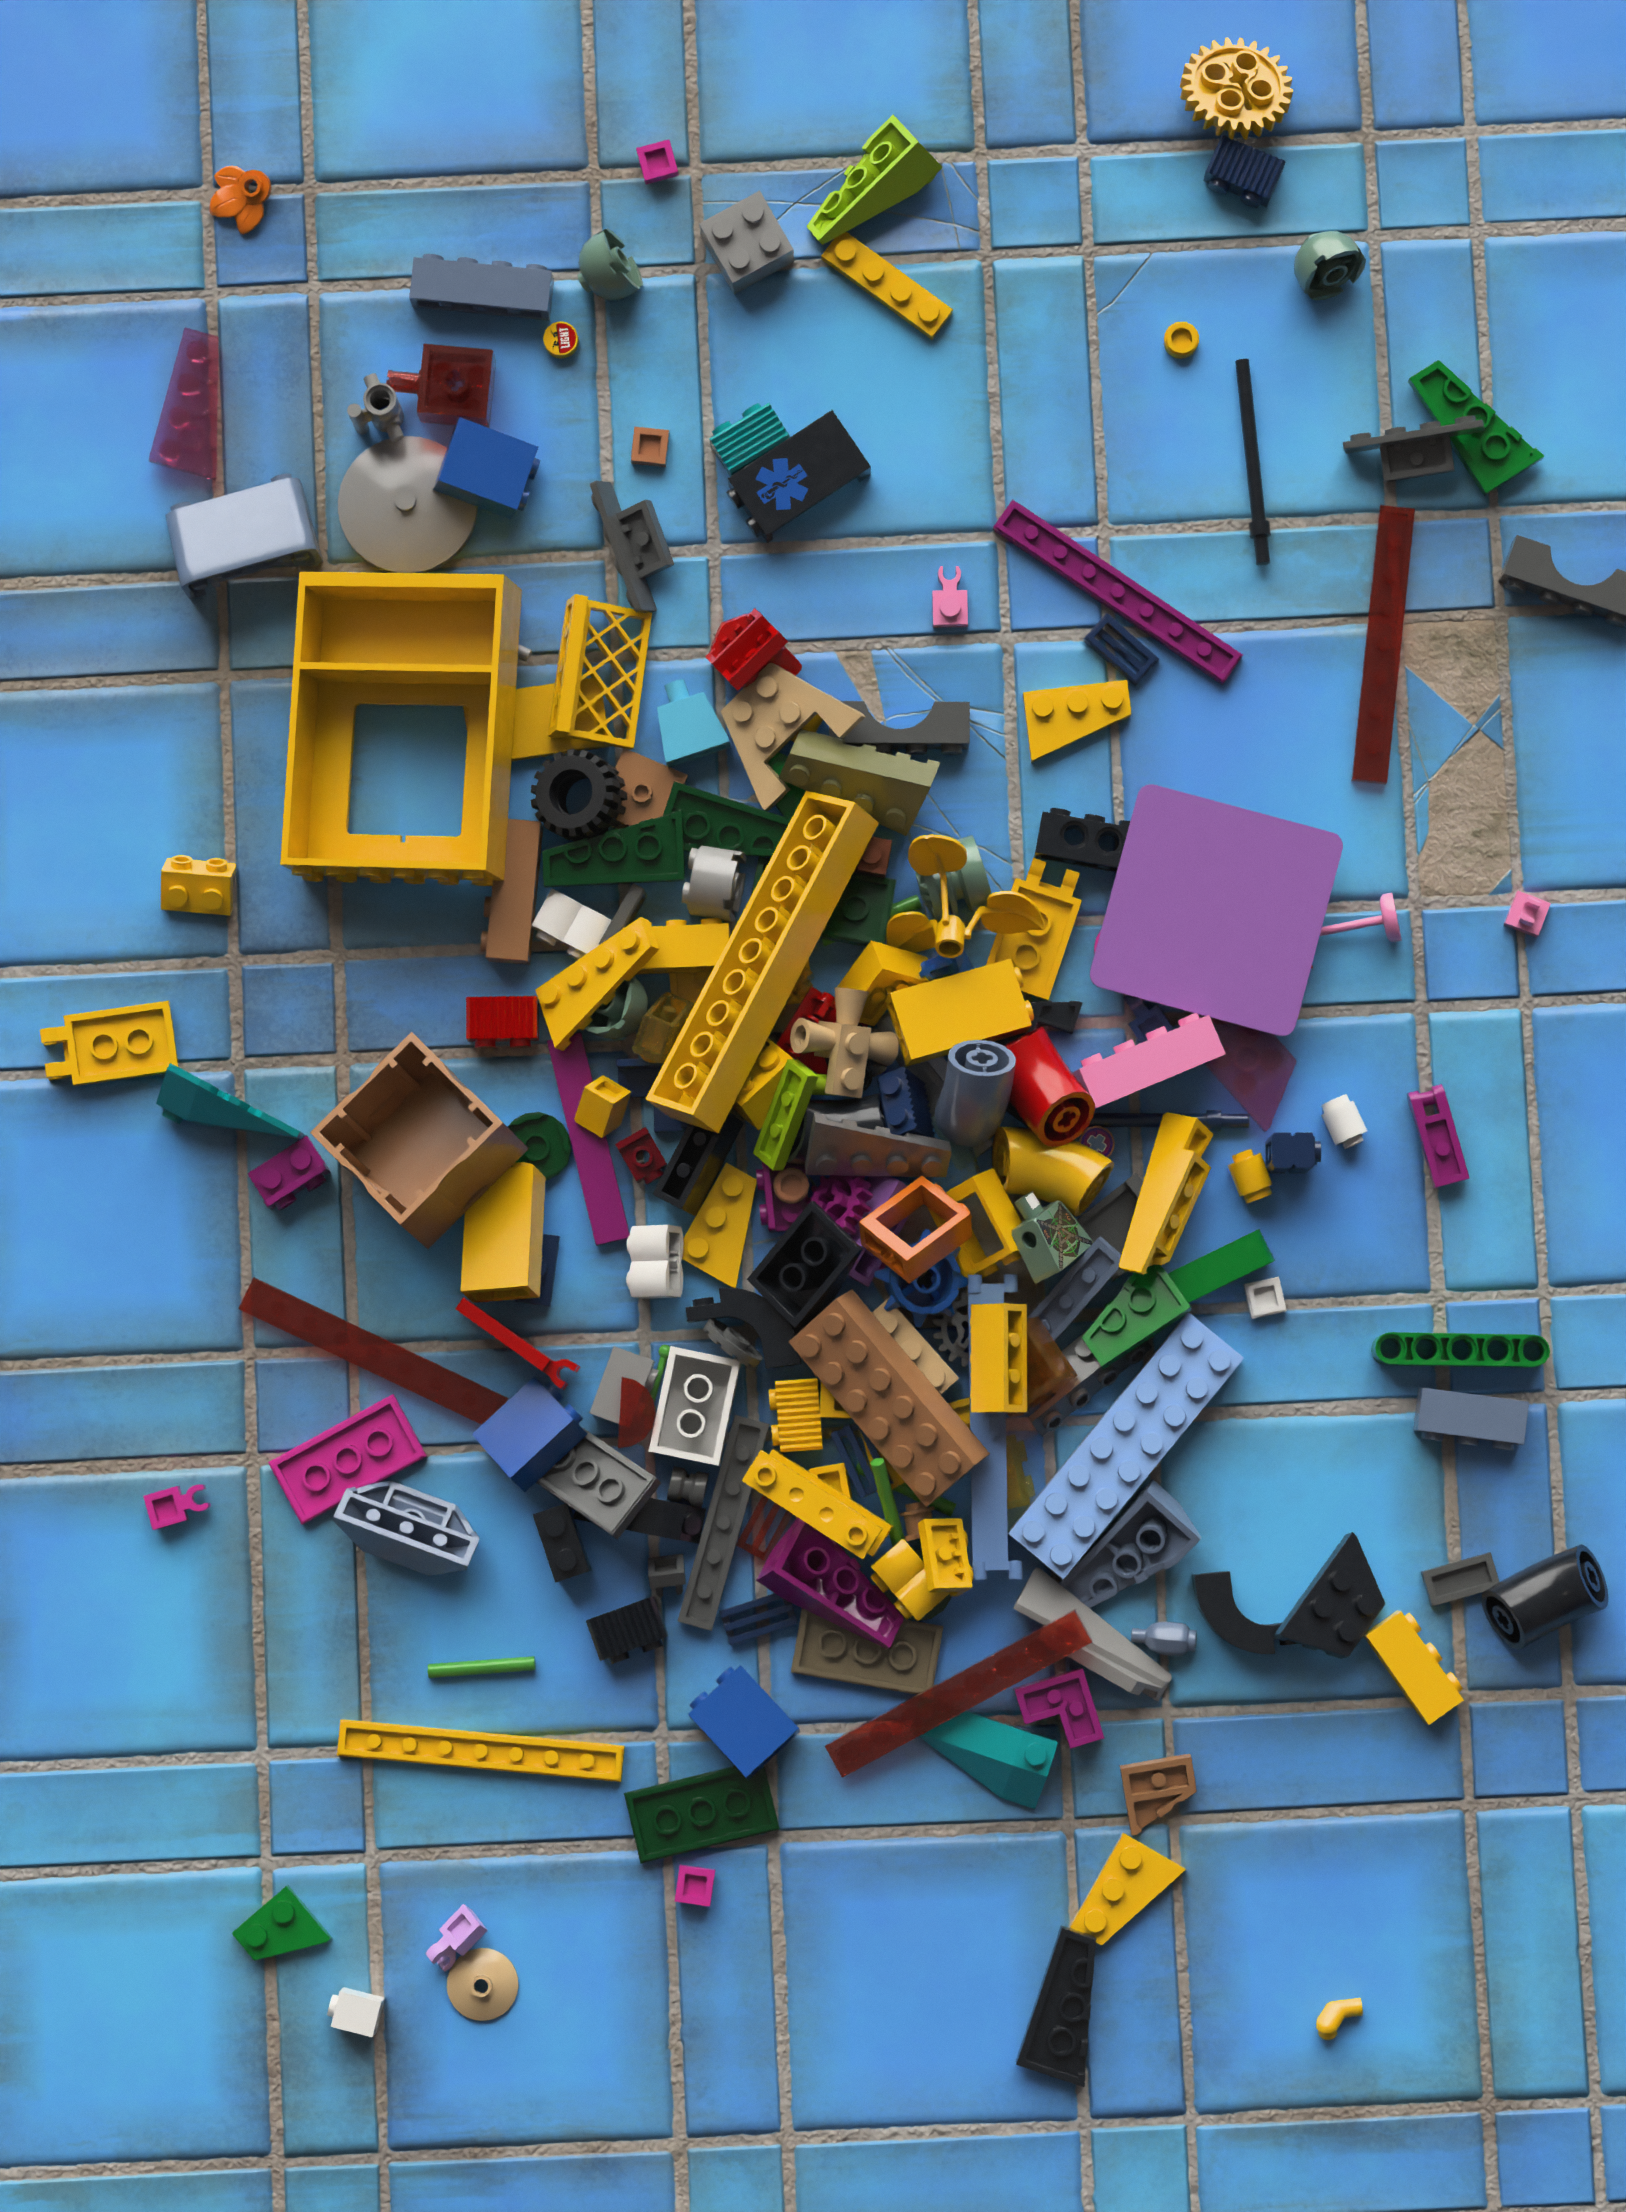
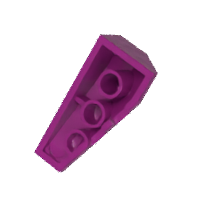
[756,1518,904,1649]

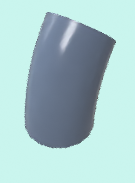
[935,1040,1016,1147]

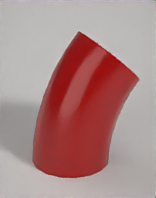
[1004,1027,1095,1147]

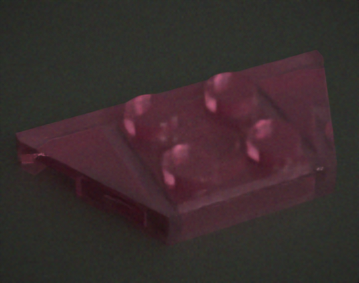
[1178,1018,1297,1133]

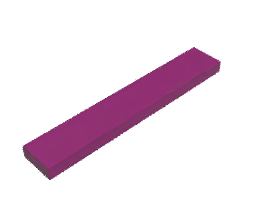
[547,1032,630,1246]

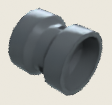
[667,1466,709,1508]

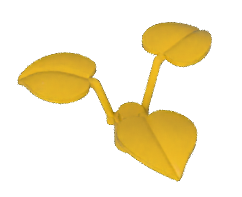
[886,834,1044,958]

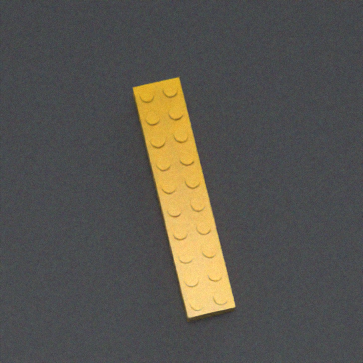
[645,790,879,1133]

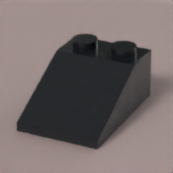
[747,1201,863,1328]

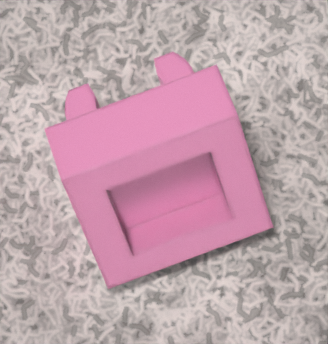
[1504,891,1551,937]

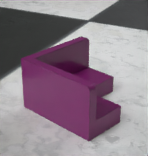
[1013,1667,1104,1749]

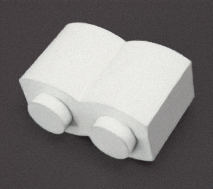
[532,889,612,960]
[626,1225,684,1299]

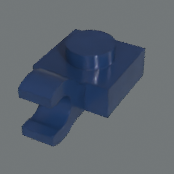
[1123,995,1174,1043]

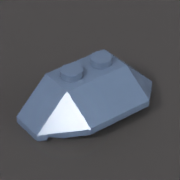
[333,1481,480,1576]

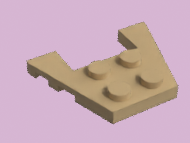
[721,663,865,811]

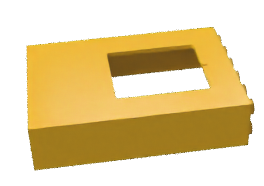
[280,572,522,886]

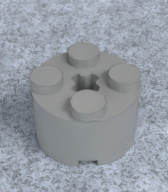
[682,845,746,922]

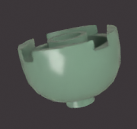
[577,228,643,301]
[1294,231,1366,300]
[585,977,648,1040]

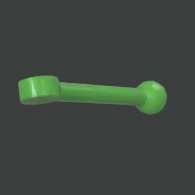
[644,1345,670,1417]

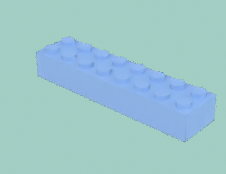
[1008,1313,1244,1579]

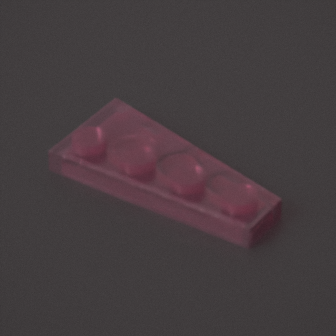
[148,327,219,481]

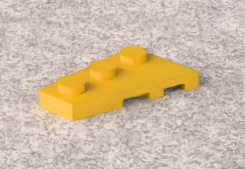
[1070,1832,1186,1945]

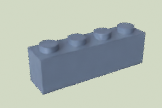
[409,254,554,321]

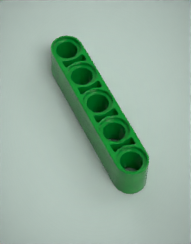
[1104,1229,1275,1308]
[1371,1332,1550,1368]

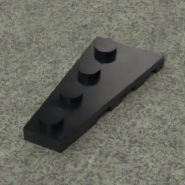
[1015,1925,1096,2087]

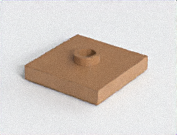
[615,748,688,826]

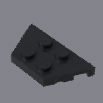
[1273,1532,1385,1659]

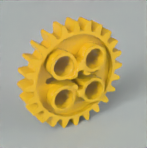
[1180,37,1293,140]

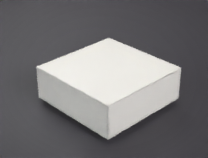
[1243,1277,1287,1319]

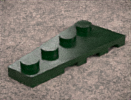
[663,781,791,857]
[542,809,685,888]

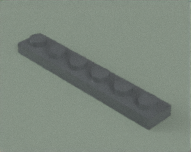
[678,1415,770,1631]

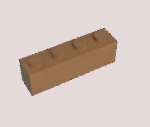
[480,819,544,965]

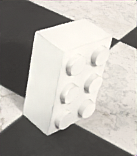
[649,1346,741,1466]

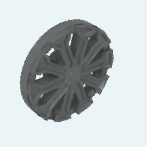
[703,1318,763,1368]

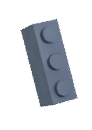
[1413,1388,1529,1451]

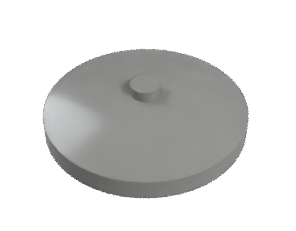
[338,436,478,573]

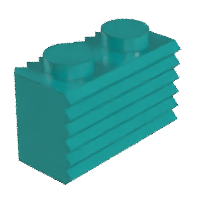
[709,403,790,477]

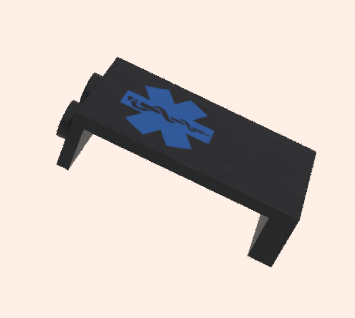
[726,410,871,543]

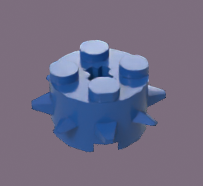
[874,1229,968,1327]

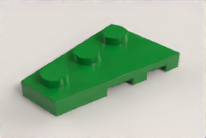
[1082,1264,1192,1369]

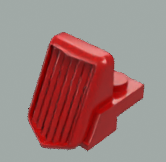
[705,608,802,691]

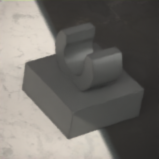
[648,1553,686,1597]

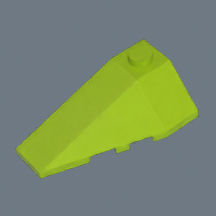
[806,115,943,245]

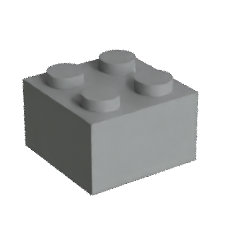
[699,190,794,294]

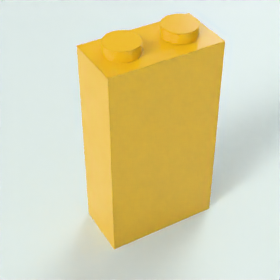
[885,958,1034,1067]
[460,1162,546,1303]

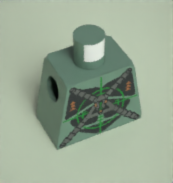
[1012,1191,1093,1284]

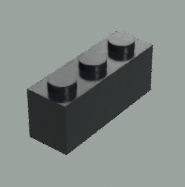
[653,1114,744,1217]

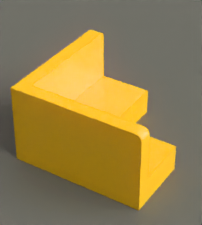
[837,940,936,1026]

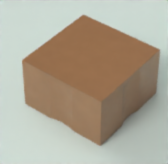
[310,1032,529,1249]

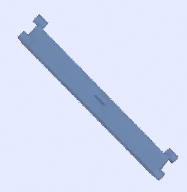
[968,1274,1023,1580]

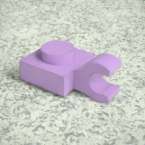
[426,1904,488,1971]

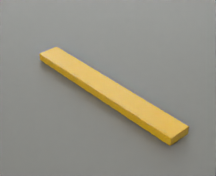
[337,1719,625,1782]

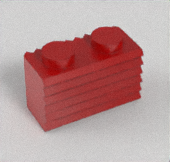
[466,996,539,1048]

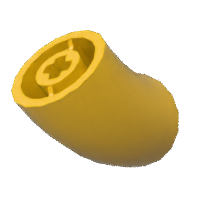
[992,1127,1114,1217]

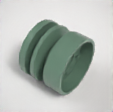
[915,835,992,922]

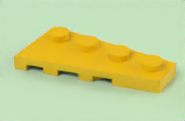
[535,917,659,1051]

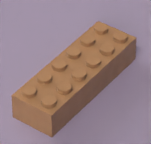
[789,1289,990,1507]

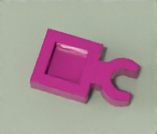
[143,1484,211,1530]

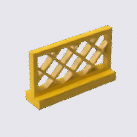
[548,594,652,750]

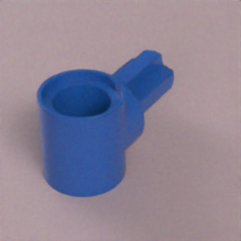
[919,950,975,981]

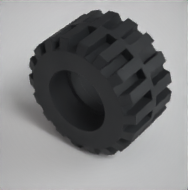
[531,749,627,841]

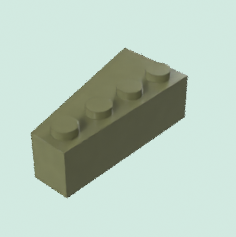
[779,729,940,836]

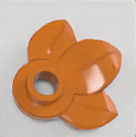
[209,166,271,235]

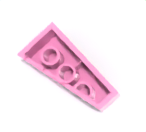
[1072,1013,1226,1109]

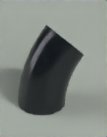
[786,1093,886,1166]
[1481,1544,1609,1650]

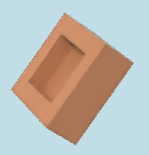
[631,426,670,467]

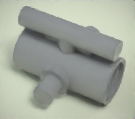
[347,373,404,442]

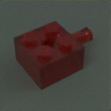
[386,344,496,428]

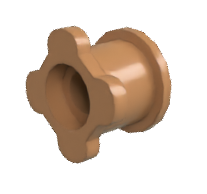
[899,1502,935,1541]

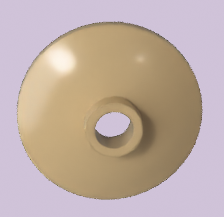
[447,1948,519,2021]

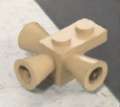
[790,987,899,1098]

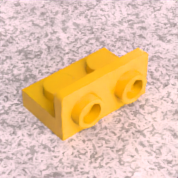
[918,1518,973,1597]

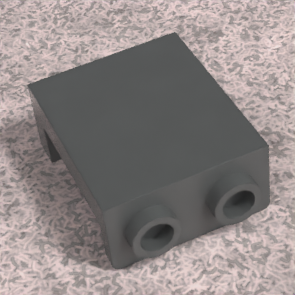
[1077,1173,1143,1282]

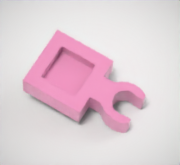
[932,566,968,628]

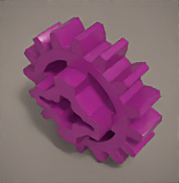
[805,1175,873,1235]

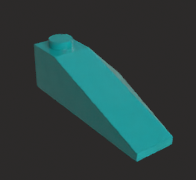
[156,1063,305,1140]
[910,1696,1058,1809]

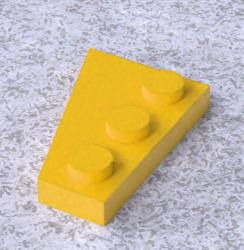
[1023,680,1131,763]
[682,1163,757,1288]

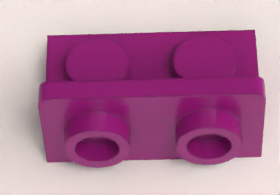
[247,1135,331,1211]
[756,1162,808,1233]

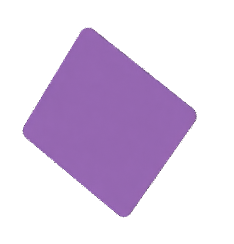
[1090,784,1343,1036]

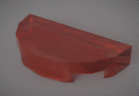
[618,1377,656,1448]

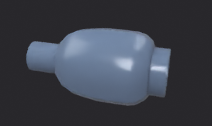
[1131,1622,1197,1656]

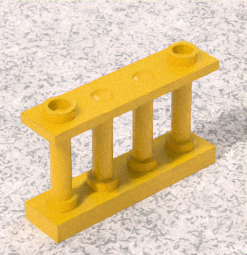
[742,1449,893,1559]

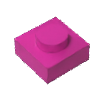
[636,139,679,185]
[674,1864,716,1907]

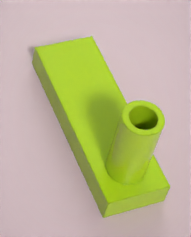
[753,1059,835,1171]

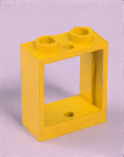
[927,1168,1022,1279]

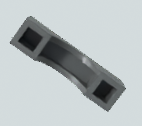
[1499,535,1626,628]
[829,701,970,755]

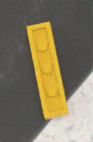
[821,232,953,340]

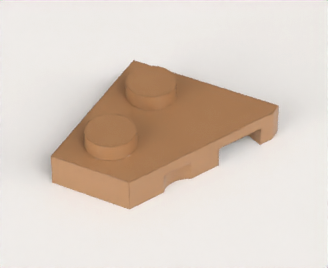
[1119,1753,1197,1836]

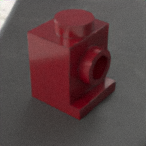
[615,1127,667,1185]

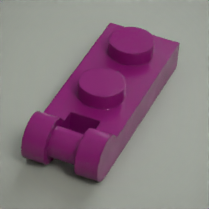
[1407,1084,1470,1188]

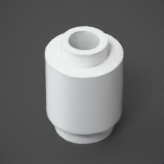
[1321,1094,1367,1149]

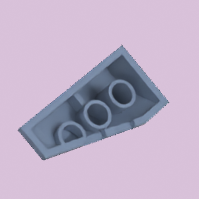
[1059,1479,1201,1608]

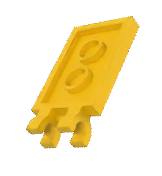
[986,858,1082,1000]
[40,1001,179,1086]

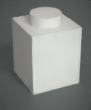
[327,1987,385,2037]

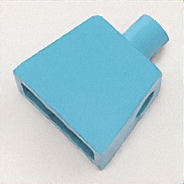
[657,679,731,767]

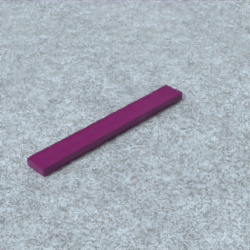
[993,499,1243,685]

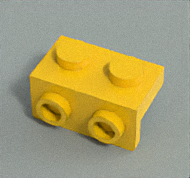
[161,855,236,916]

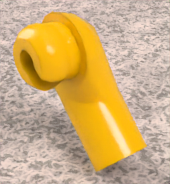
[1316,1998,1363,2040]

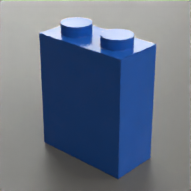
[433,417,540,519]
[472,1376,587,1492]
[688,1665,800,1780]

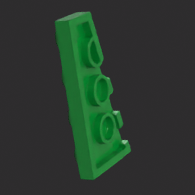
[1408,360,1544,496]

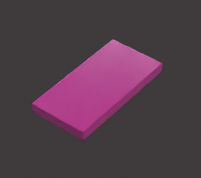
[268,1394,427,1525]

